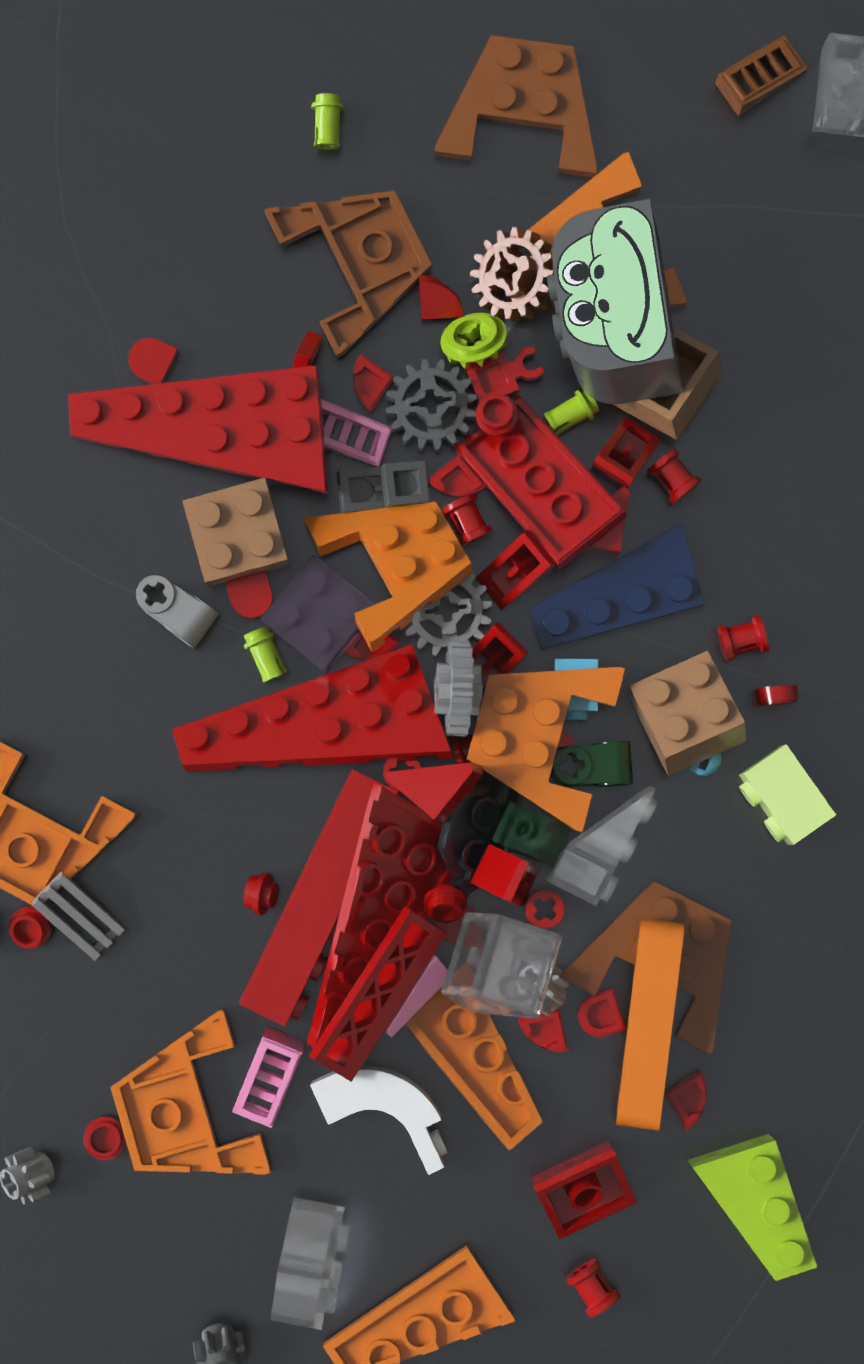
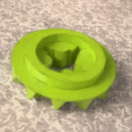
[440,313,508,369]

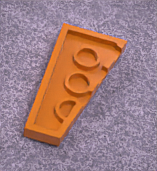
[404,961,543,1150]
[323,1245,516,1364]

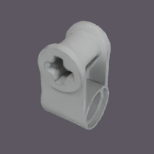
[136,575,219,649]

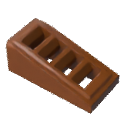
[715,35,808,117]

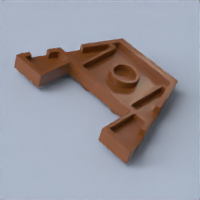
[435,35,597,178]
[264,190,432,358]
[560,881,731,1054]

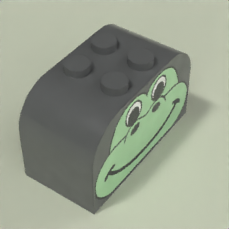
[547,199,683,404]

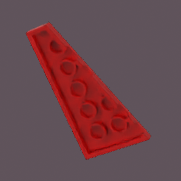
[68,365,328,494]
[172,644,453,772]
[307,782,452,1048]

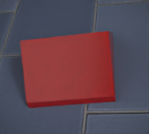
[531,1141,637,1239]

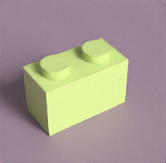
[739,744,836,845]

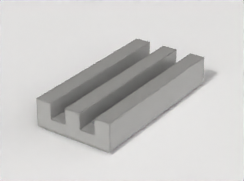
[31,871,125,961]

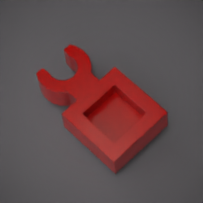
[464,347,544,404]

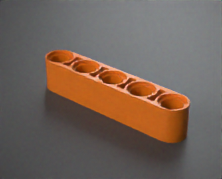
[616,918,685,1131]

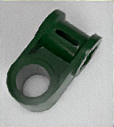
[551,741,634,787]

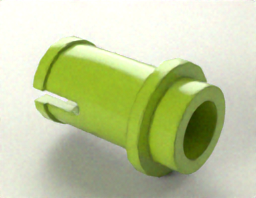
[311,93,344,150]
[543,390,600,436]
[243,626,288,683]

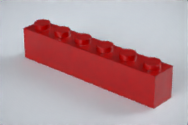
[238,769,399,1027]

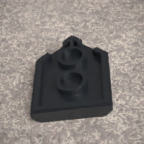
[437,763,524,896]

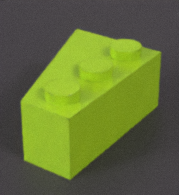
[687,1134,817,1281]

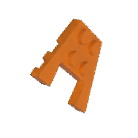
[525,152,687,313]
[304,501,472,652]
[467,667,625,832]
[0,741,137,905]
[110,1009,272,1175]

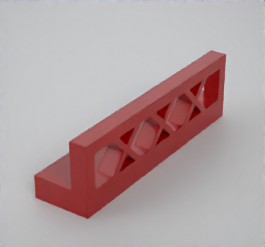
[309,907,446,1082]

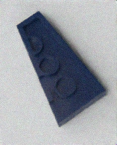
[530,523,705,650]

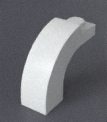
[310,1065,448,1175]

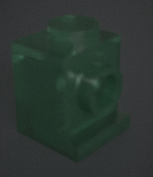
[492,801,571,868]

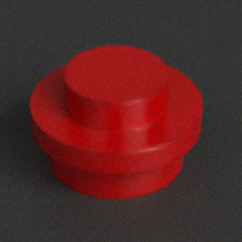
[475,394,518,436]
[244,872,278,916]
[424,884,467,923]
[9,906,52,948]
[83,1116,126,1160]

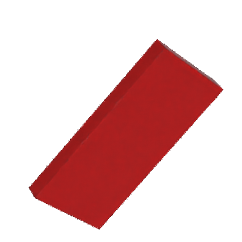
[454,394,627,570]

